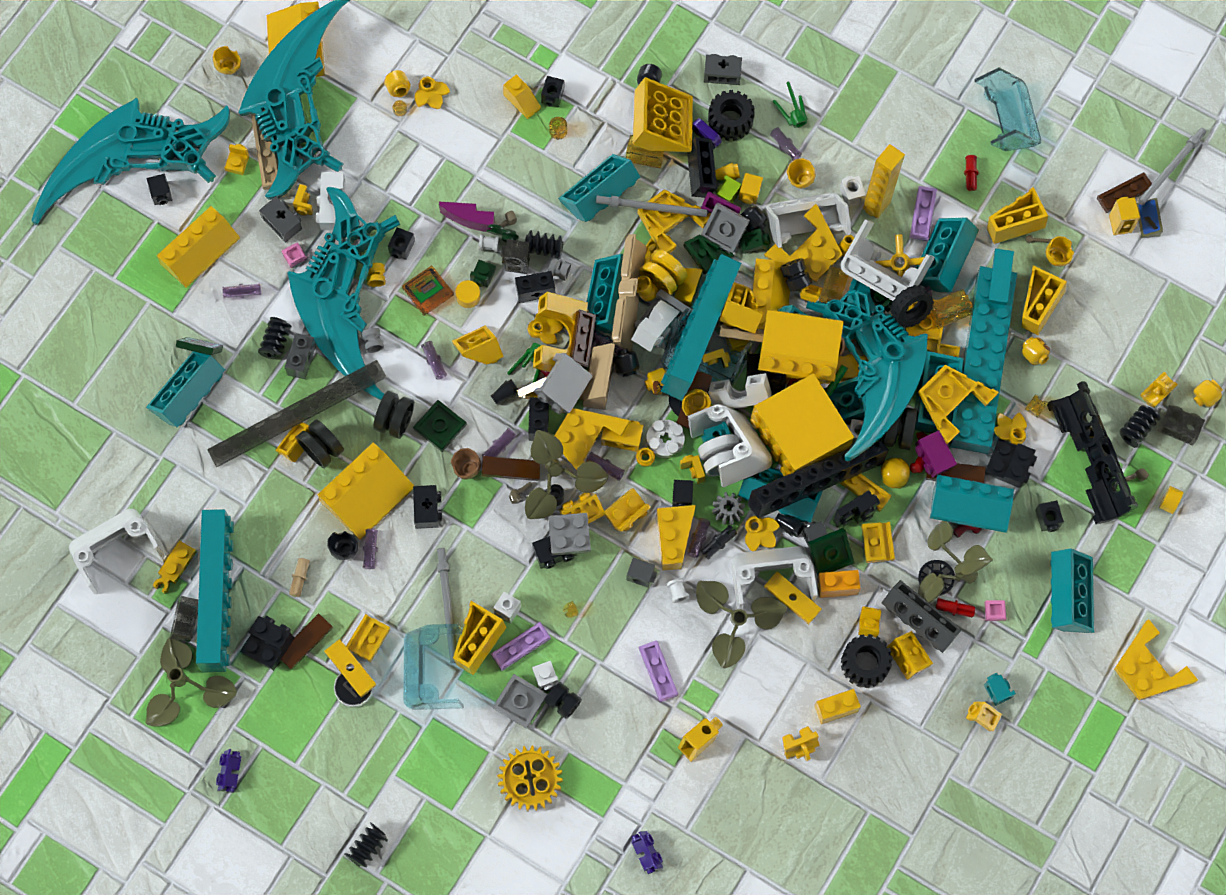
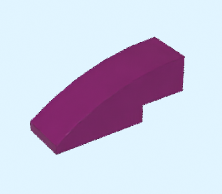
[439,201,495,232]

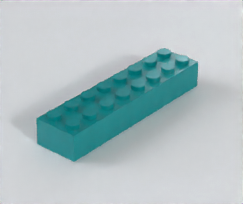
[661,254,742,401]
[196,509,234,673]

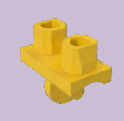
[1140,372,1178,408]
[782,726,820,761]

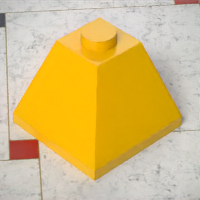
[452,325,504,365]

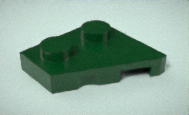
[683,234,734,274]

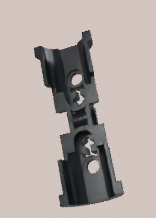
[1046,381,1138,524]

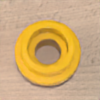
[636,448,655,467]

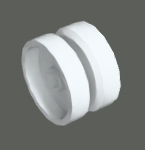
[698,434,740,477]

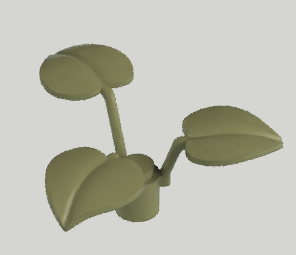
[525,430,609,519]
[918,521,993,603]
[696,580,787,668]
[146,637,237,727]

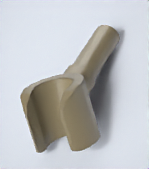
[500,211,517,228]
[1125,468,1149,482]
[509,482,532,504]

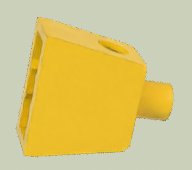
[677,717,723,762]

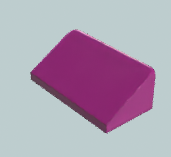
[701,191,741,214]

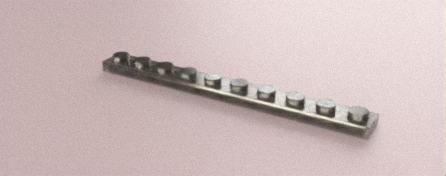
[207,360,387,467]

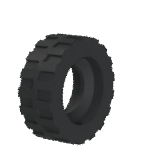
[890,285,934,327]

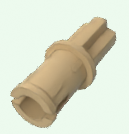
[289,558,310,597]

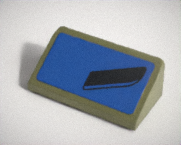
[1136,198,1163,238]

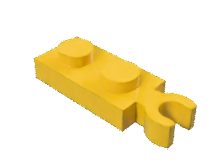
[153,540,197,594]

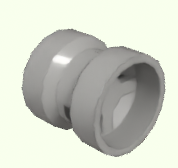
[548,257,571,281]
[361,328,384,353]

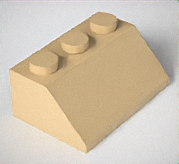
[580,343,615,410]

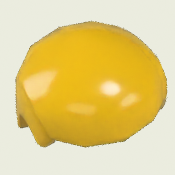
[212,46,241,75]
[787,158,816,189]
[1045,236,1074,266]
[682,389,712,416]
[881,458,910,488]

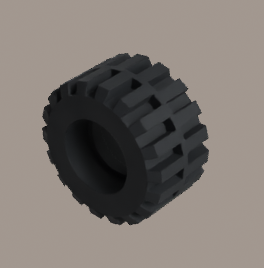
[708,90,755,141]
[841,634,893,688]

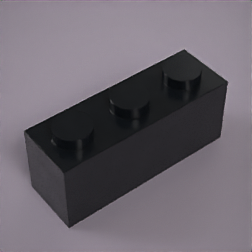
[687,137,717,198]

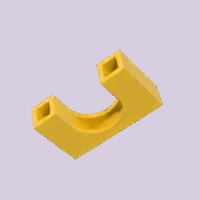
[533,292,589,372]

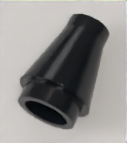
[490,379,519,404]
[775,513,804,537]

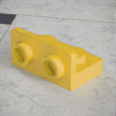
[603,488,651,532]
[559,492,604,524]
[887,631,933,680]

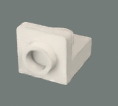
[532,661,559,691]

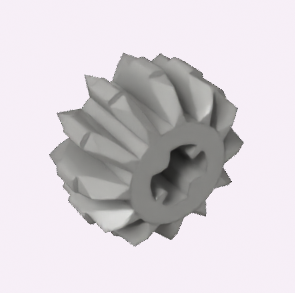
[712,492,745,525]

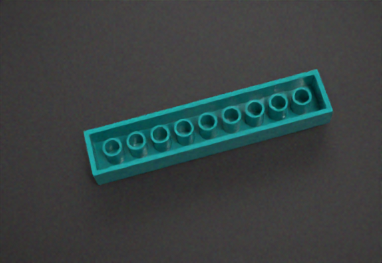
[950,266,1017,454]

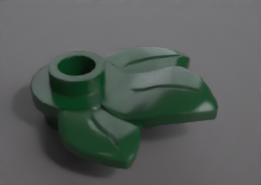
[486,224,519,243]

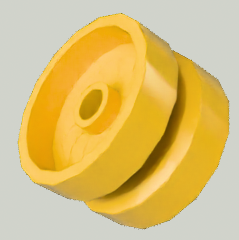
[639,250,688,295]

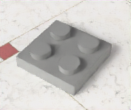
[701,203,750,253]
[548,513,591,556]
[493,674,548,729]

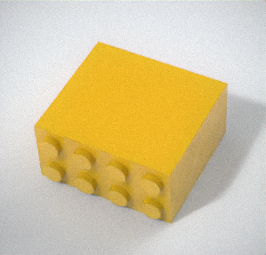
[750,373,854,476]

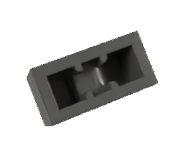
[704,54,742,85]
[259,197,302,243]
[284,333,316,379]

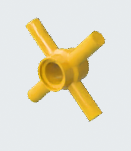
[874,234,925,277]

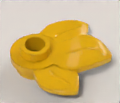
[415,76,450,109]
[527,313,564,344]
[994,413,1027,445]
[745,516,780,551]

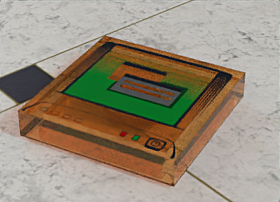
[402,265,454,316]

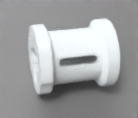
[479,234,499,252]
[666,578,689,603]

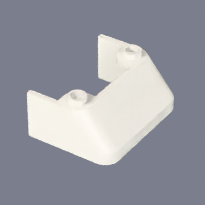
[765,193,851,248]
[841,219,935,301]
[688,404,772,487]
[69,509,164,594]
[731,546,818,609]

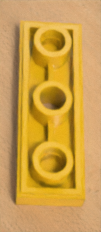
[764,572,822,625]
[324,639,377,697]

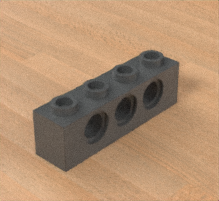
[881,580,962,653]

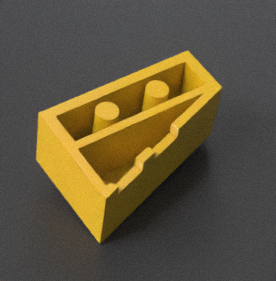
[987,187,1048,244]
[1022,265,1067,335]
[719,282,763,334]
[656,505,696,571]
[453,601,507,675]

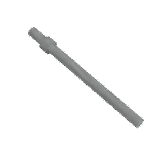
[1138,128,1206,205]
[596,196,707,217]
[437,548,456,663]

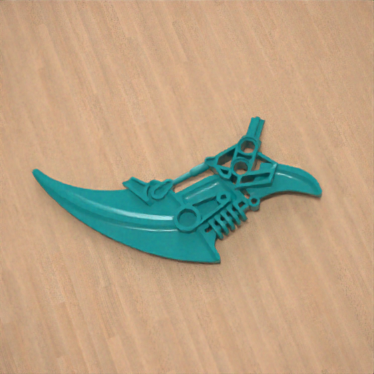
[238,0,351,200]
[32,98,230,225]
[287,187,401,400]
[806,278,928,461]

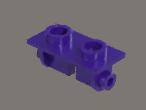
[216,749,242,793]
[631,831,663,874]

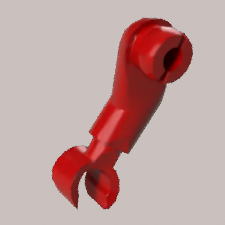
[910,431,928,473]

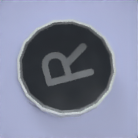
[334,668,374,707]

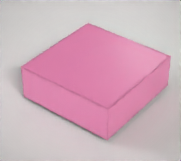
[281,242,307,268]
[984,600,1006,621]

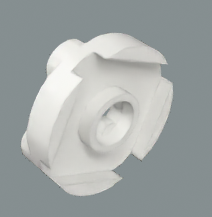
[646,420,685,458]

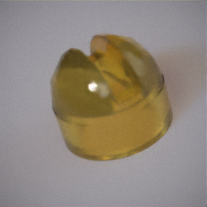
[392,100,407,116]
[563,601,579,618]

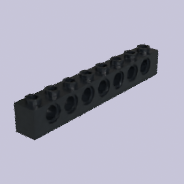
[747,439,889,519]

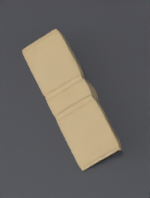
[612,234,647,352]

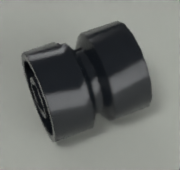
[780,258,812,292]
[544,682,582,719]

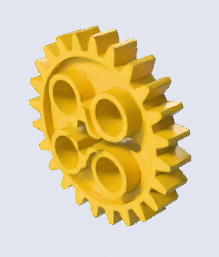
[497,745,563,812]

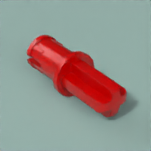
[964,155,979,191]
[936,598,975,618]

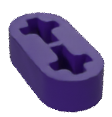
[692,118,722,149]

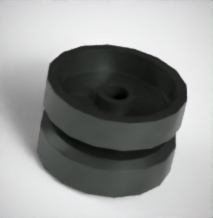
[373,391,415,439]
[882,407,917,450]
[295,419,344,468]

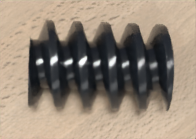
[523,230,564,259]
[258,317,292,359]
[1120,405,1161,448]
[344,822,388,868]

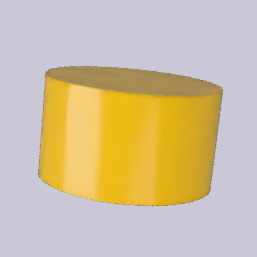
[455,280,481,308]
[1159,486,1184,514]

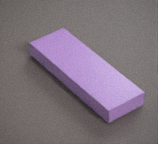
[909,186,937,241]
[491,622,551,671]
[639,640,678,702]

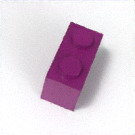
[915,430,957,478]

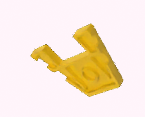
[637,189,711,254]
[764,204,843,282]
[905,295,968,357]
[918,365,999,444]
[554,408,630,470]
[1114,619,1198,700]

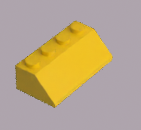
[156,206,240,288]
[752,258,790,330]

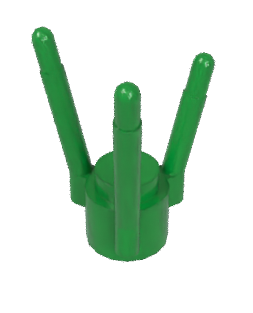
[773,81,808,128]
[507,343,541,383]

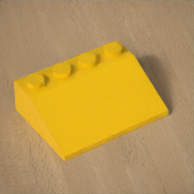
[266,1,325,77]
[633,77,693,152]
[758,309,843,381]
[317,442,414,540]

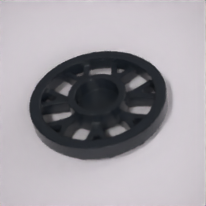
[918,560,955,596]

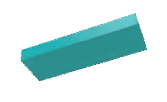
[988,248,1014,305]

